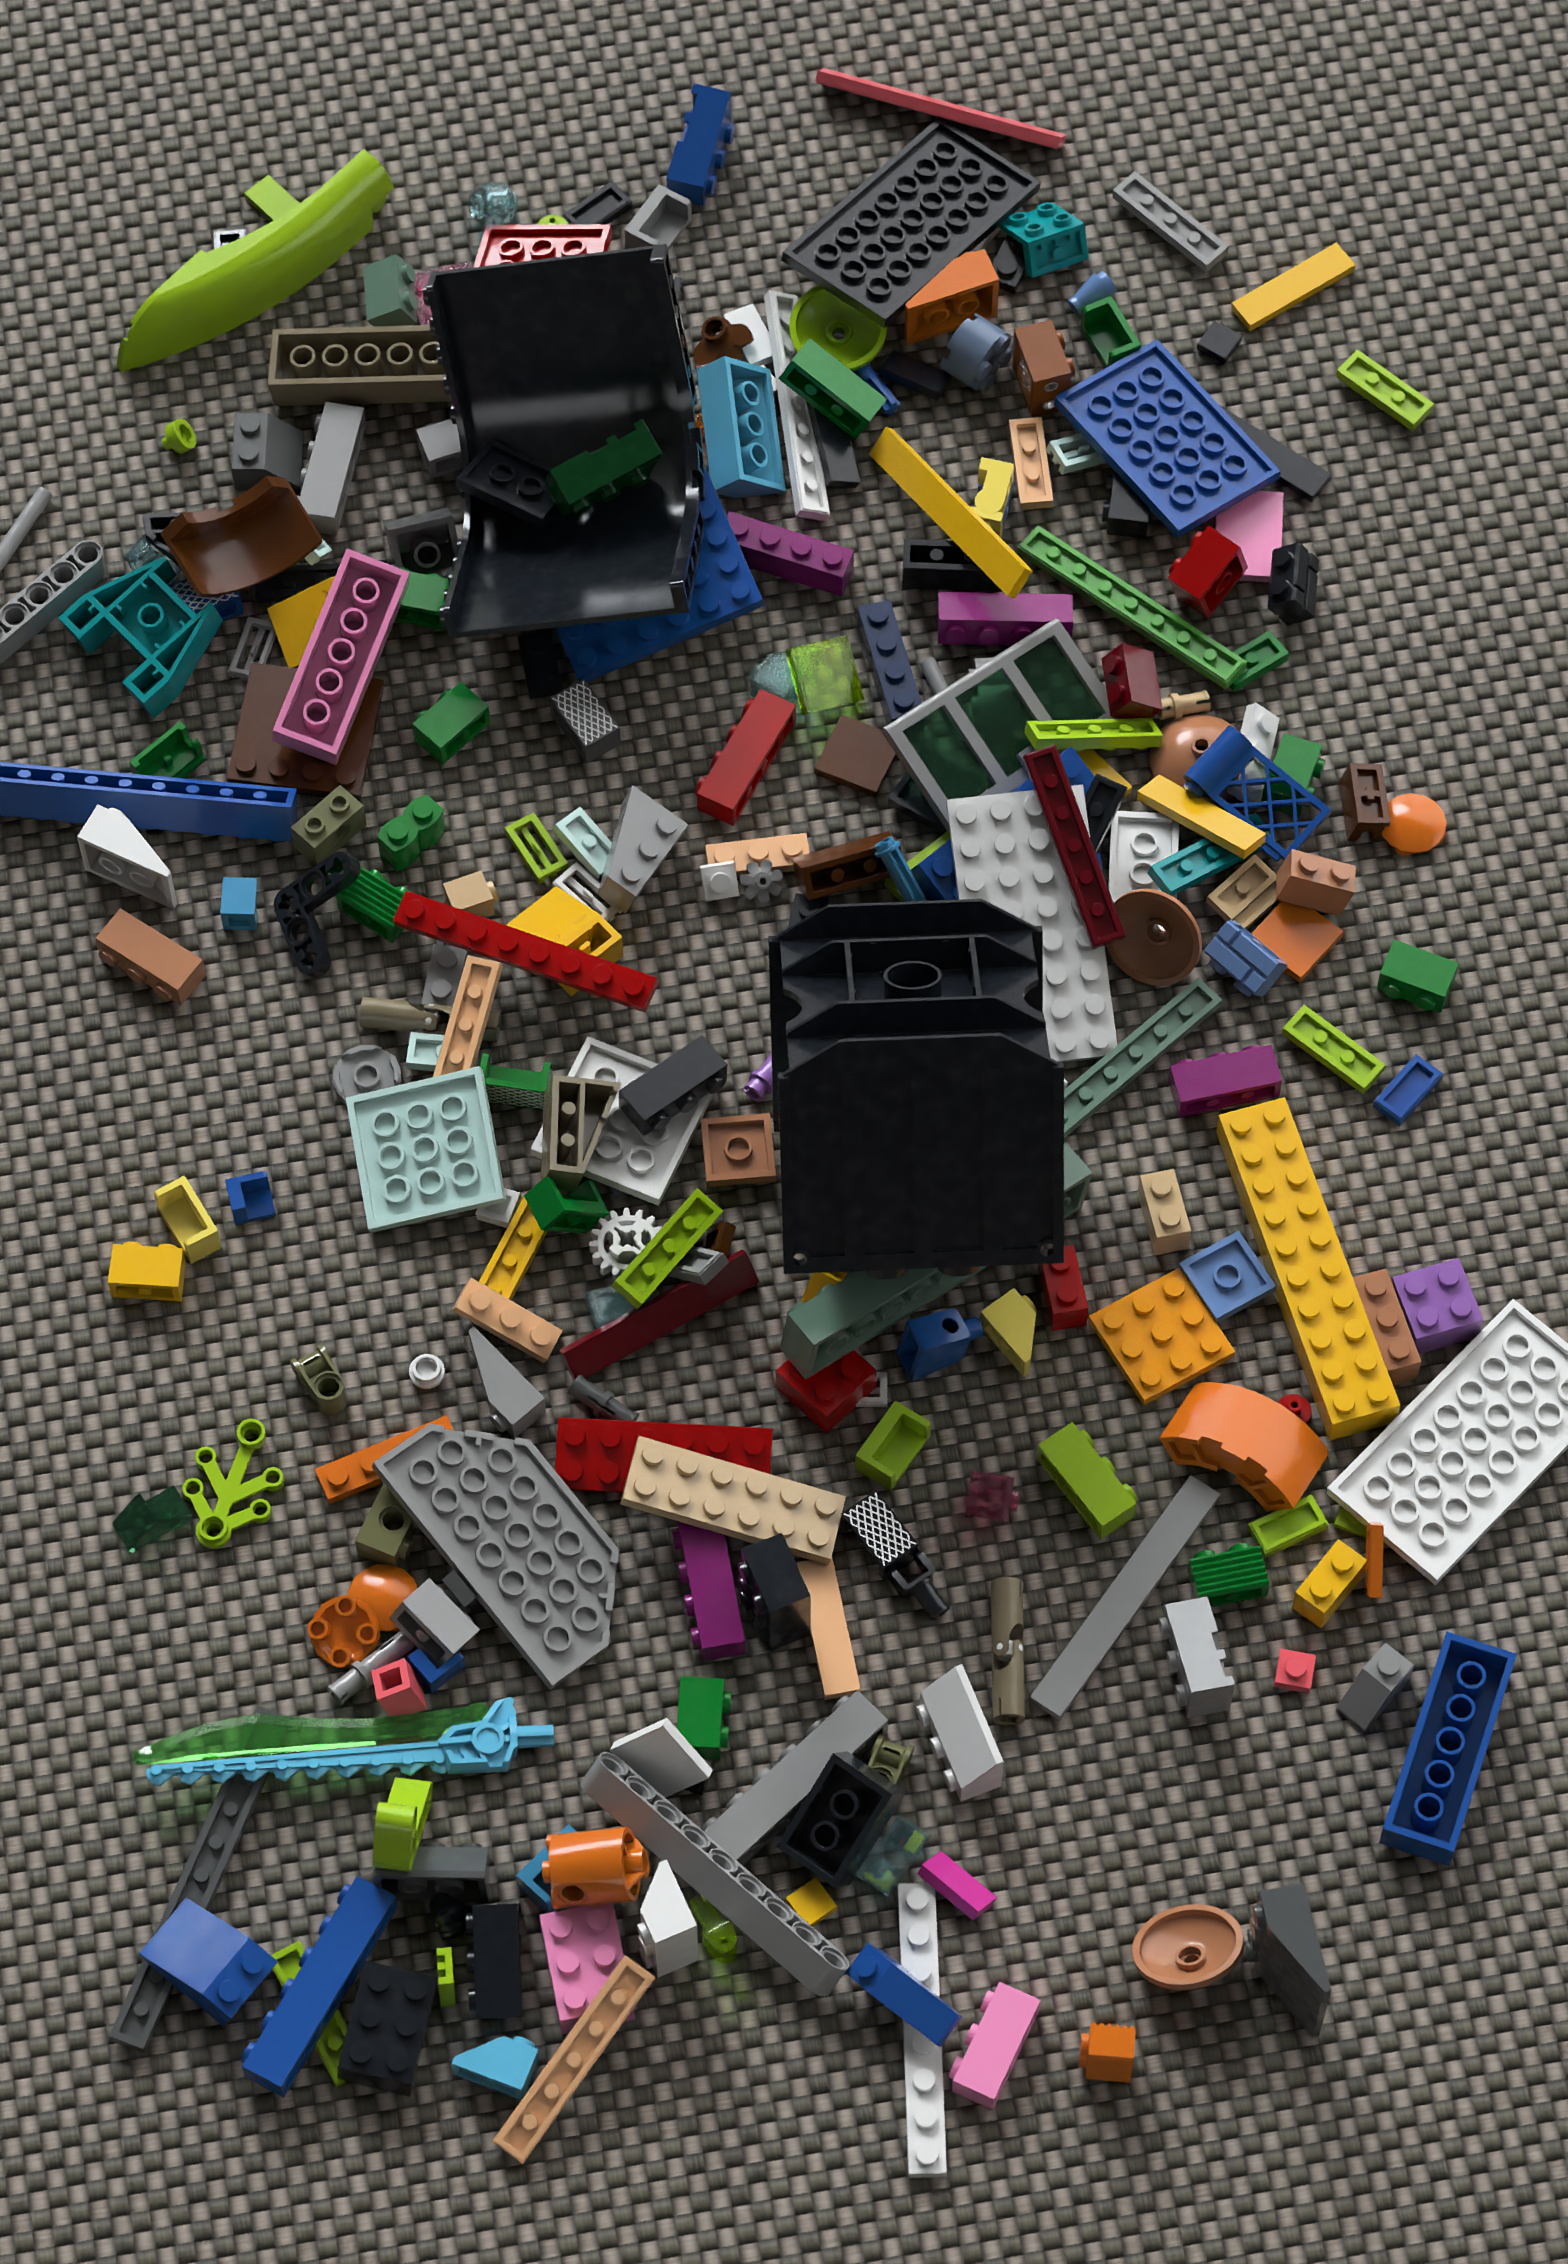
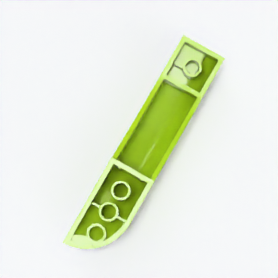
[117,149,394,372]

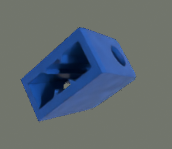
[896,1308,983,1382]

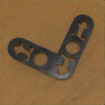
[273,852,361,978]

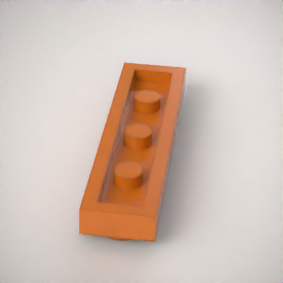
[315,1415,454,1505]

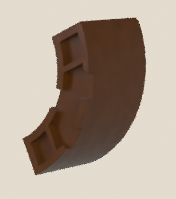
[160,476,323,597]

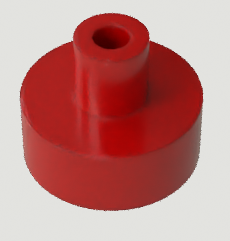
[1278,1394,1311,1425]

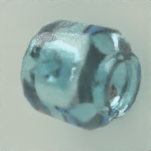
[468,182,518,226]

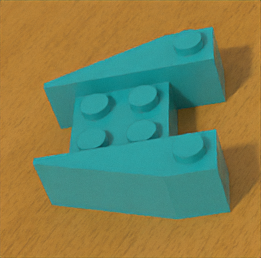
[58,556,223,719]

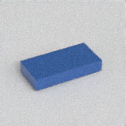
[1372,1054,1443,1127]

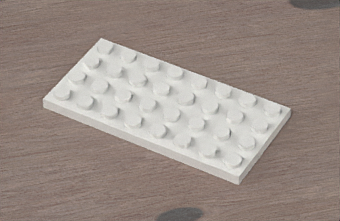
[946,784,1117,1063]
[1326,1299,1568,1585]

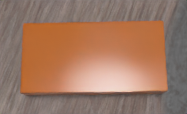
[1365,1522,1384,1598]

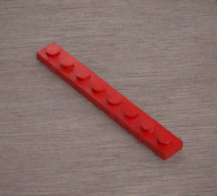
[393,890,659,1013]

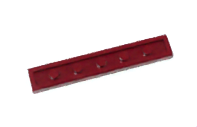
[1022,744,1126,950]
[559,1249,759,1381]

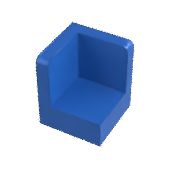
[225,1171,276,1225]
[408,1648,465,1694]

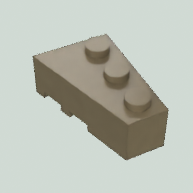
[541,1074,621,1191]

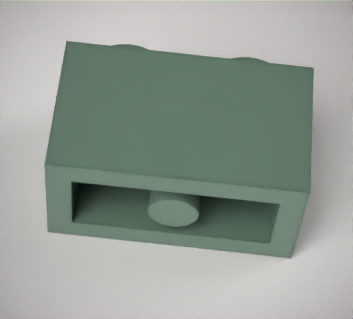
[363,254,418,327]

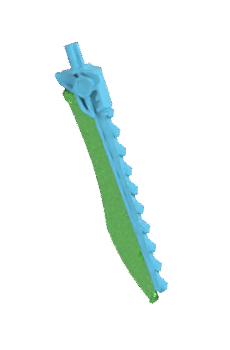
[132,1697,554,1787]

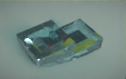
[856,1815,931,1896]

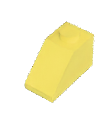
[980,1288,1037,1377]

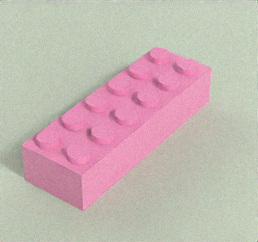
[273,549,410,765]

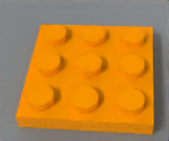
[1088,1267,1235,1406]

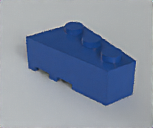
[666,83,736,206]

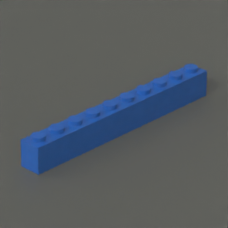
[0,762,297,842]

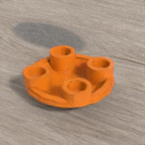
[1381,793,1447,857]
[348,1564,418,1631]
[307,1595,380,1668]

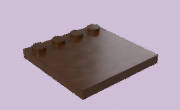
[226,663,384,802]

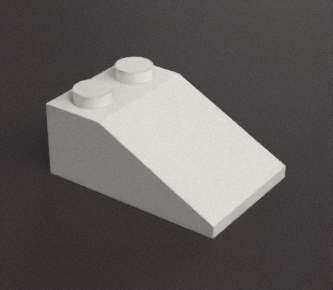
[77,804,177,909]

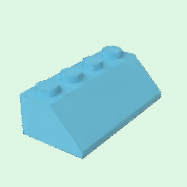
[697,356,786,498]

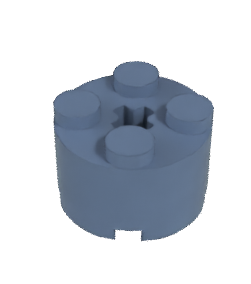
[941,313,1013,392]

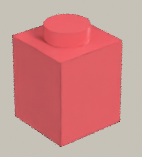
[371,1658,427,1722]

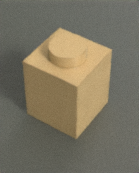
[443,870,498,918]

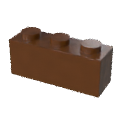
[792,831,902,900]

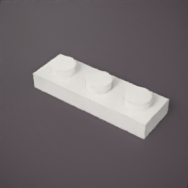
[1227,702,1280,803]

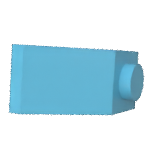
[451,2036,540,2100]

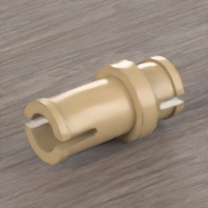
[1157,690,1211,720]

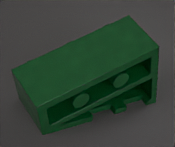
[544,419,662,517]

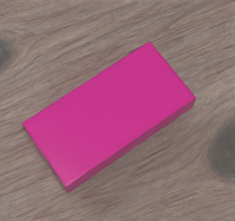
[917,1851,997,1920]

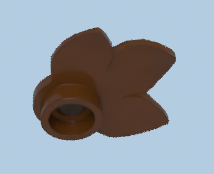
[693,316,754,369]

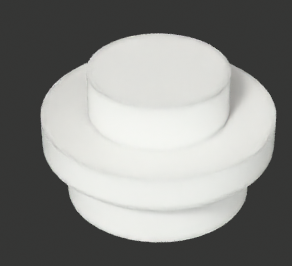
[409,1354,445,1389]

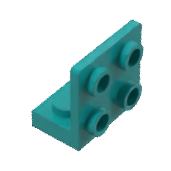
[999,203,1089,278]

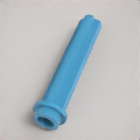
[874,836,927,902]

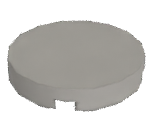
[333,1045,401,1106]

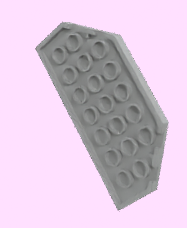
[371,1424,619,1690]

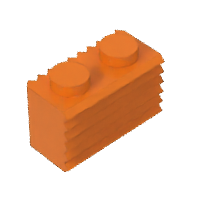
[1078,2022,1136,2083]

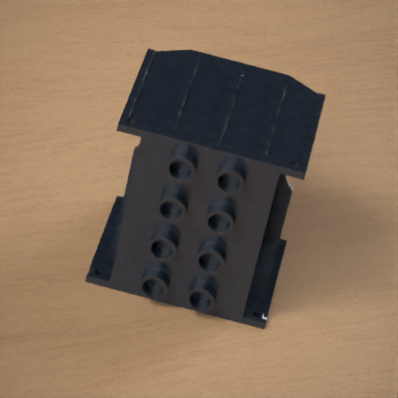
[768,899,1064,1279]

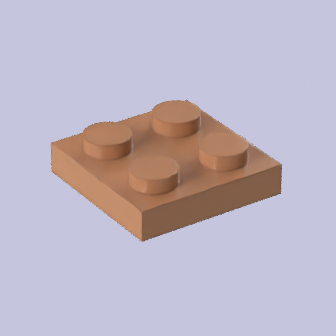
[700,1113,776,1187]

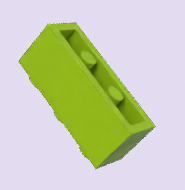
[1036,1422,1138,1540]

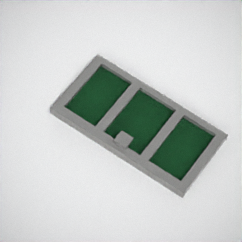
[882,618,1118,832]

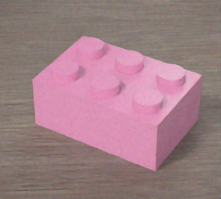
[539,1904,635,2034]

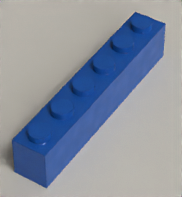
[241,1876,398,2098]

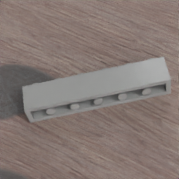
[700,1690,888,1866]

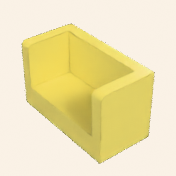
[154,1176,222,1264]

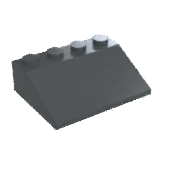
[1244,1883,1332,2037]

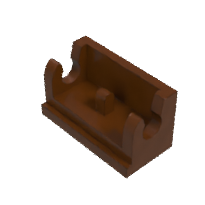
[1339,763,1391,841]

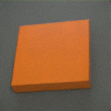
[1251,901,1344,983]

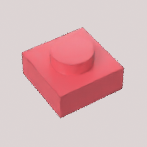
[1274,1648,1316,1694]

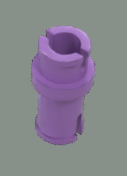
[744,1053,772,1102]

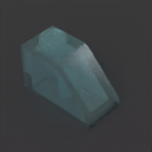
[748,646,821,703]

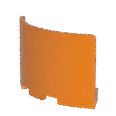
[1159,1382,1328,1512]

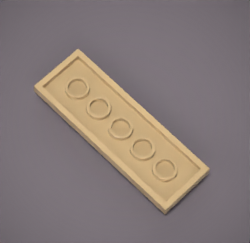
[620,1436,846,1565]

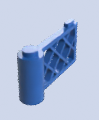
[1183,726,1331,862]

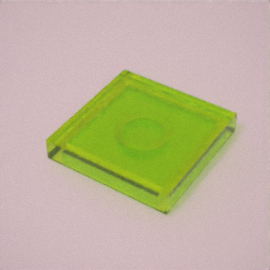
[785,635,865,715]

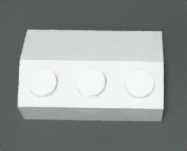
[916,1664,1004,1802]
[637,1859,699,1978]

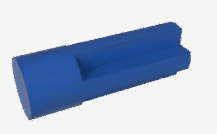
[854,364,901,416]

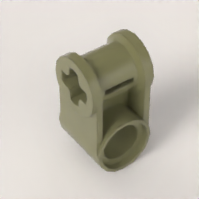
[290,1344,348,1415]
[868,1734,914,1787]

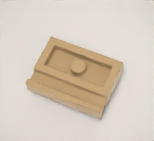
[1206,854,1279,929]

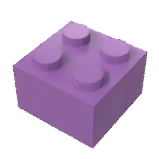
[1391,1258,1483,1354]

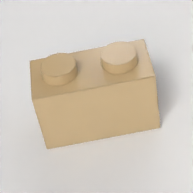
[1138,1169,1191,1255]

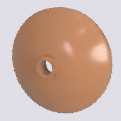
[1149,714,1236,804]
[1106,889,1202,986]
[1132,1904,1244,1990]

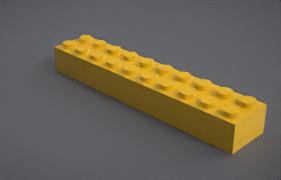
[1216,1097,1401,1441]

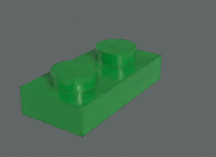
[1229,630,1289,692]

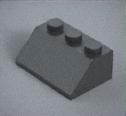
[372,1842,490,1902]

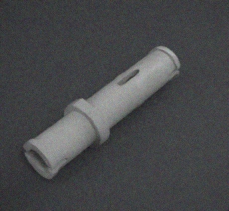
[327,1631,416,1706]

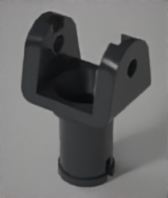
[886,1550,950,1621]

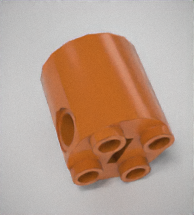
[542,1827,649,1910]

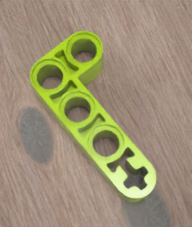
[372,1777,433,1872]

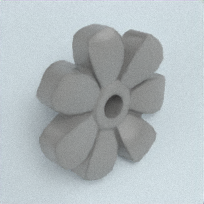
[739,860,783,903]

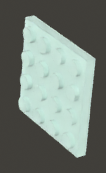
[346,1066,507,1233]

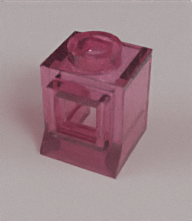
[965,1471,1020,1522]

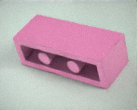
[949,1982,1041,2110]

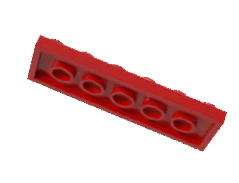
[555,1417,773,1494]

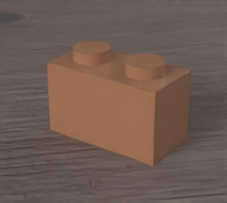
[1276,849,1356,916]

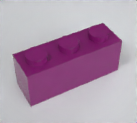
[1168,1045,1282,1117]

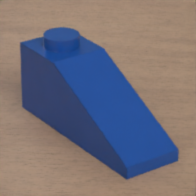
[845,1943,962,2047]

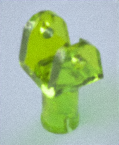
[688,1894,737,1964]

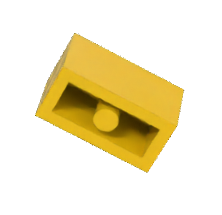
[108,1242,186,1301]
[1292,1539,1368,1629]

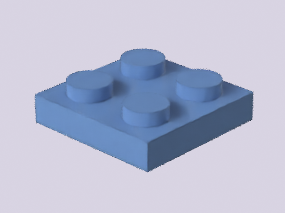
[1178,1231,1276,1323]

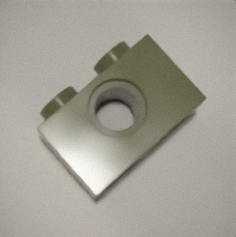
[291,785,366,866]
[355,1484,421,1567]

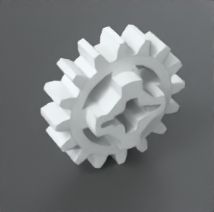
[589,1208,662,1282]

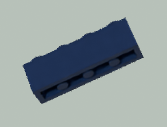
[857,599,924,736]

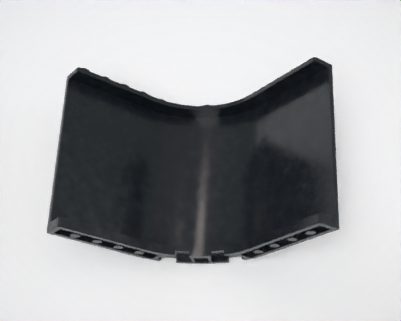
[423,244,705,639]

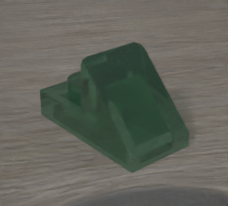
[112,1485,193,1554]

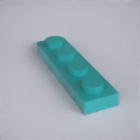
[1147,813,1276,896]

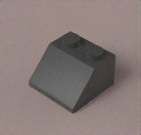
[231,413,304,491]
[383,507,458,578]

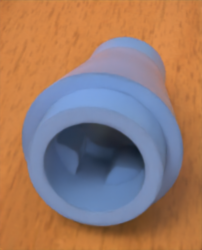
[1067,271,1117,316]

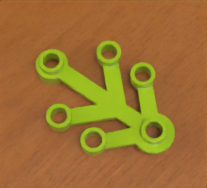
[182,1419,284,1549]

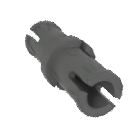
[568,1375,639,1421]

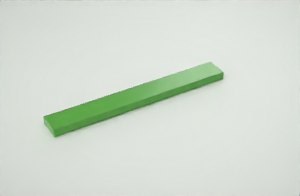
[1017,525,1247,690]

